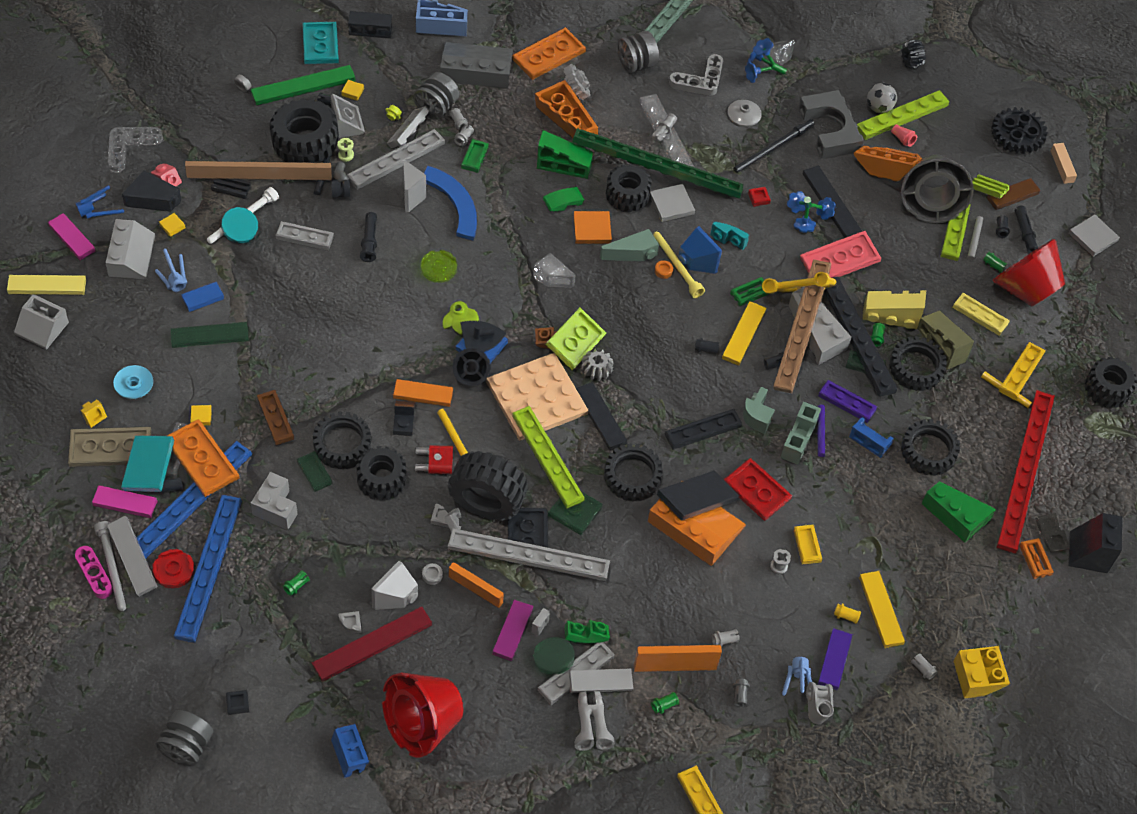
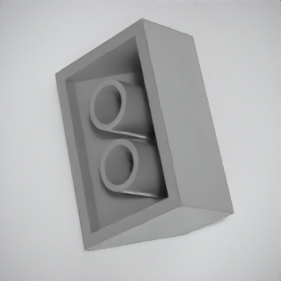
[106,219,155,279]

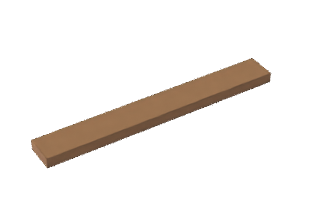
[185,161,332,180]
[773,259,831,393]

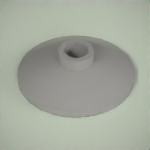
[727,100,761,127]

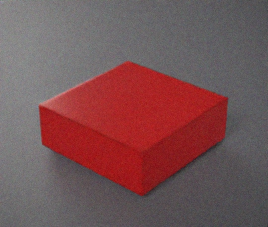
[748,187,771,207]

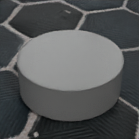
[234,75,251,92]
[422,563,443,585]

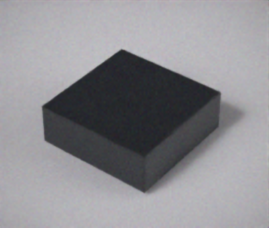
[226,690,249,715]

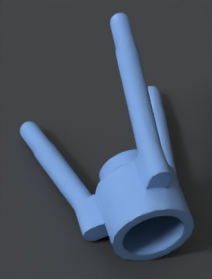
[155,249,187,292]
[782,657,812,696]

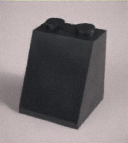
[1068,513,1123,573]

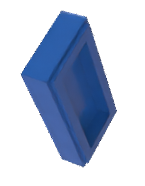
[181,282,224,312]

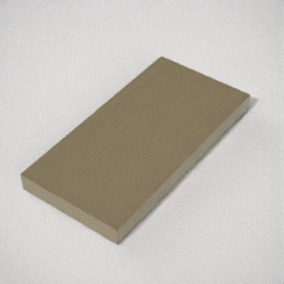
[68,427,151,467]

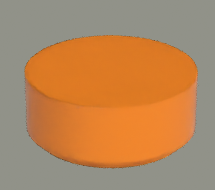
[655,261,673,279]

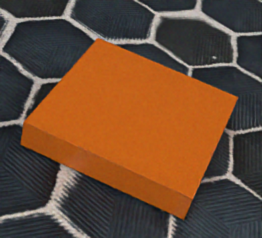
[573,211,612,244]

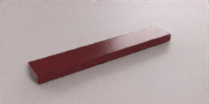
[312,606,432,682]

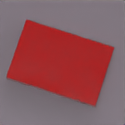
[724,458,792,521]

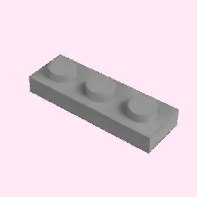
[387,106,429,148]

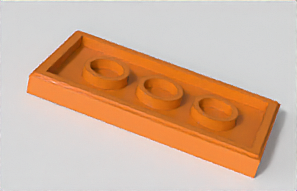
[512,27,586,80]
[167,419,240,497]
[634,645,722,672]

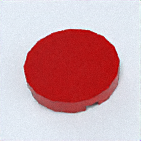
[153,549,194,588]

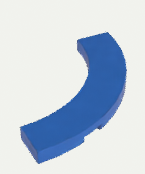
[424,166,477,241]

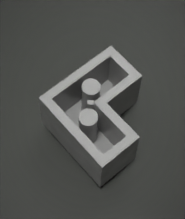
[251,472,298,530]

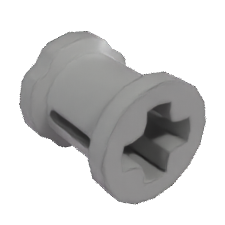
[770,549,791,574]

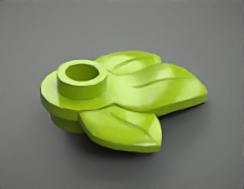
[443,301,479,335]

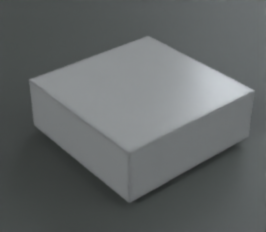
[531,608,550,636]

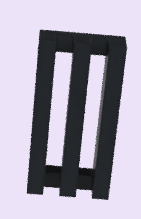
[211,178,252,199]

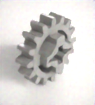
[564,64,590,100]

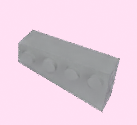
[789,286,851,365]

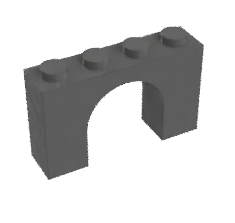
[798,90,864,159]

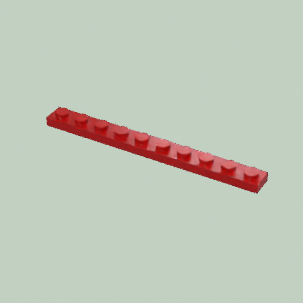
[996,390,1055,553]

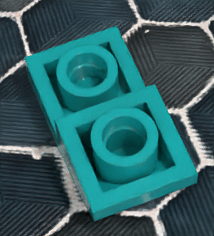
[710,222,749,250]

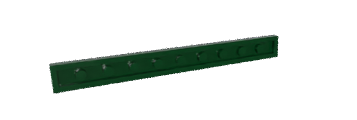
[572,128,744,199]

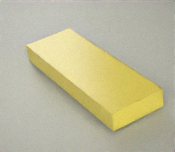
[953,293,1010,336]

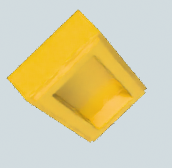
[793,525,822,565]

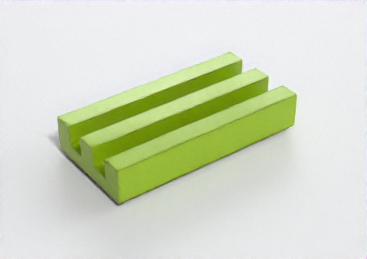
[972,174,1009,199]

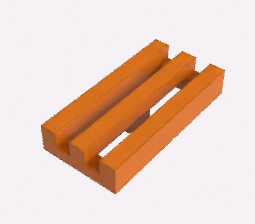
[1019,538,1054,579]

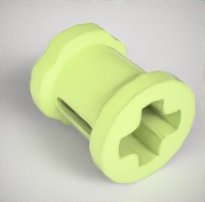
[337,138,354,161]

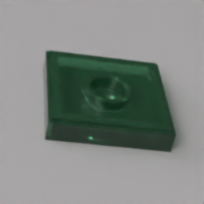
[548,491,603,535]

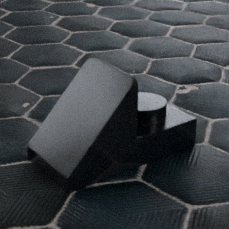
[393,400,415,436]

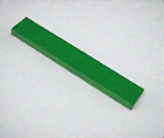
[251,65,356,106]

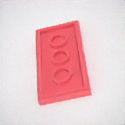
[800,231,881,278]

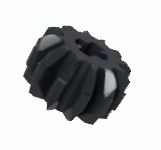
[901,39,926,69]

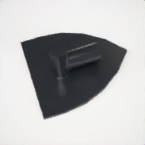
[460,321,506,352]

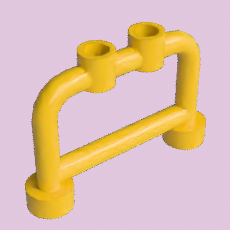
[762,272,837,294]

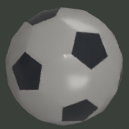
[867,83,897,113]

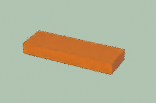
[393,379,453,407]
[449,563,504,608]

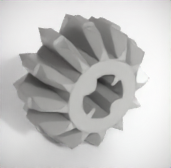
[581,349,613,382]

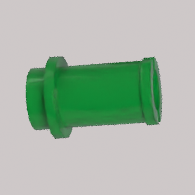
[983,252,1007,273]
[870,323,885,347]
[283,571,310,596]
[651,692,679,714]

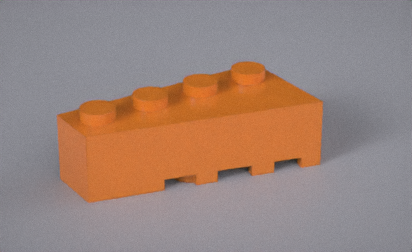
[535,80,598,138]

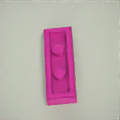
[48,213,95,260]
[92,486,157,518]

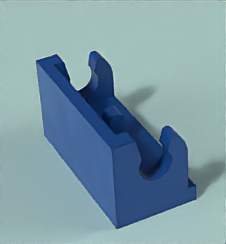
[849,417,894,458]
[331,724,369,777]

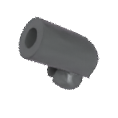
[333,162,350,181]

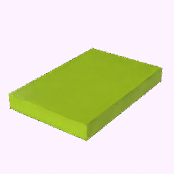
[546,308,606,370]

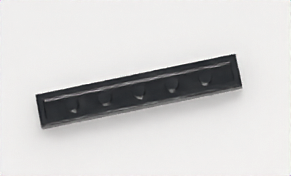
[803,165,863,238]

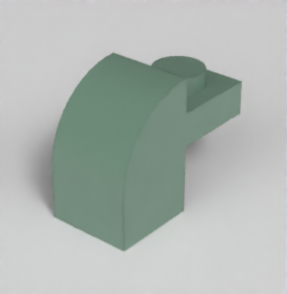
[743,387,775,434]

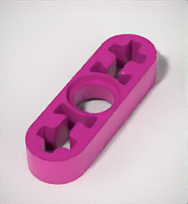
[75,546,112,599]

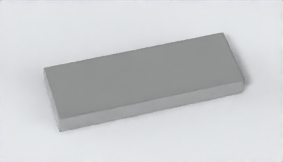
[276,221,334,251]
[569,669,633,693]

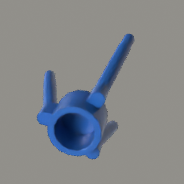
[76,186,124,219]

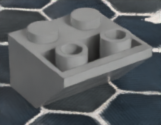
[14,294,69,350]

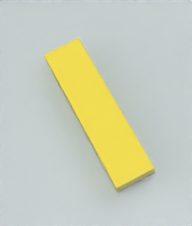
[7,275,86,295]

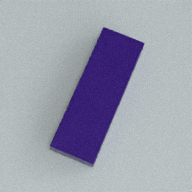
[818,380,877,423]
[818,628,853,690]

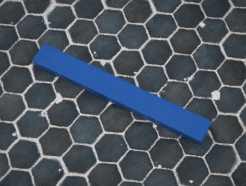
[137,441,252,559]
[174,495,242,643]

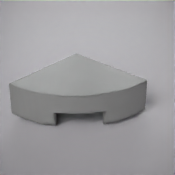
[431,504,449,528]
[445,508,461,532]
[338,611,362,633]

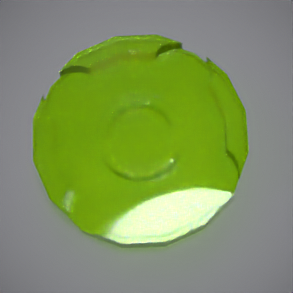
[421,250,457,283]

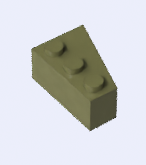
[917,310,974,370]

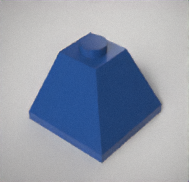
[678,226,722,274]

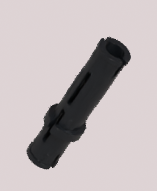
[1014,205,1039,253]

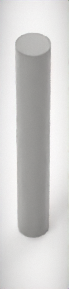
[967,216,983,261]

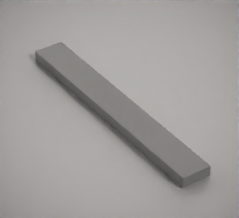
[448,528,610,581]

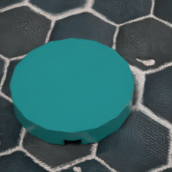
[221,207,258,243]

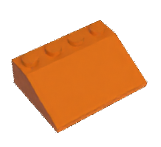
[648,481,746,566]

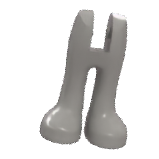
[574,691,615,751]

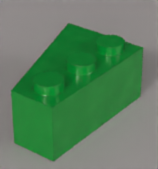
[536,130,593,179]
[922,481,996,543]

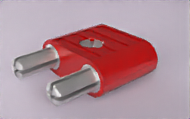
[415,445,453,474]

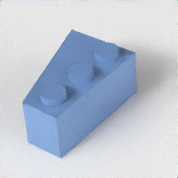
[416,0,468,36]

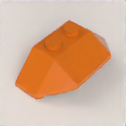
[854,146,922,181]

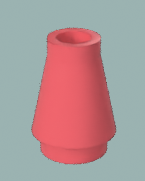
[891,124,917,147]

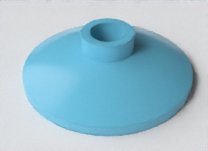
[114,365,153,399]

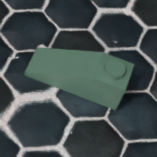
[600,229,659,261]

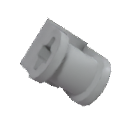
[806,682,834,725]

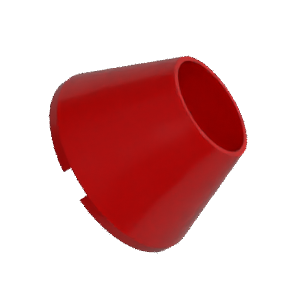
[993,239,1065,307]
[382,673,463,758]

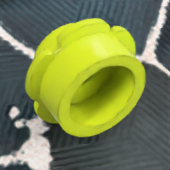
[385,105,402,121]

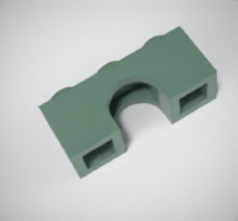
[780,402,821,465]

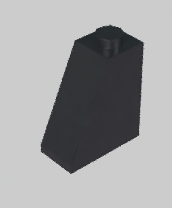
[122,171,181,212]

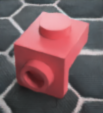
[150,164,182,186]

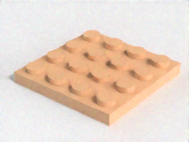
[486,353,588,441]

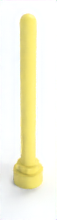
[653,232,705,298]

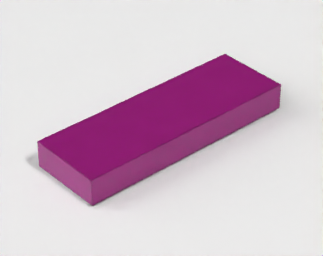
[492,599,533,661]

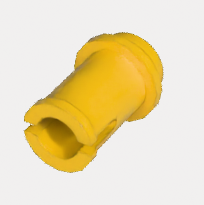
[834,603,861,624]

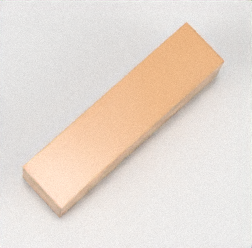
[1051,143,1077,184]

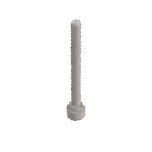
[94,521,126,611]

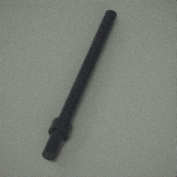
[733,119,814,173]

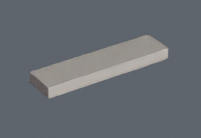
[107,516,158,597]
[538,642,615,705]

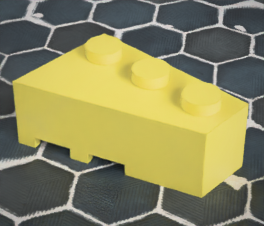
[863,290,926,329]

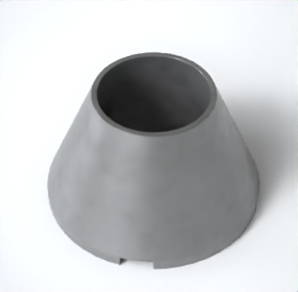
[901,155,974,223]

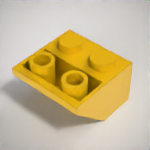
[954,646,1010,698]

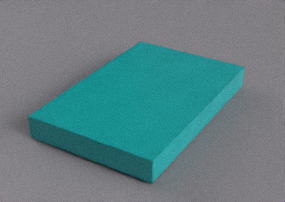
[303,22,339,64]
[121,436,174,492]

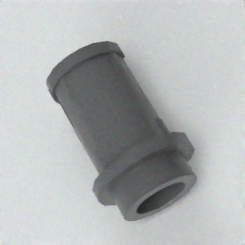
[733,679,750,707]

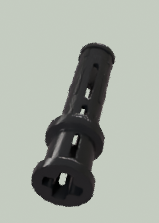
[360,212,377,262]

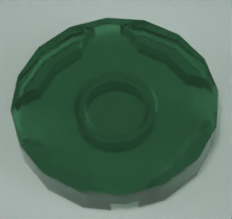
[533,637,575,675]

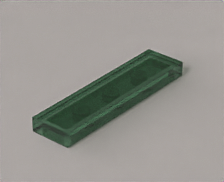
[171,322,249,348]

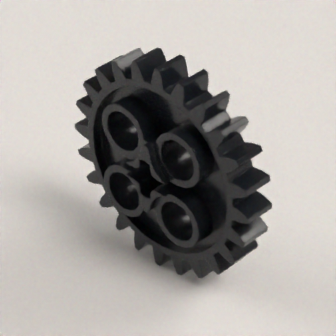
[991,107,1048,154]

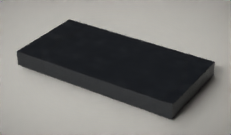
[657,470,739,521]

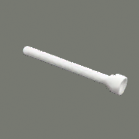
[207,187,279,244]

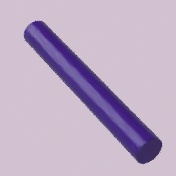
[817,405,825,457]

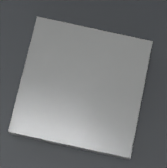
[650,184,695,222]
[1069,215,1120,257]

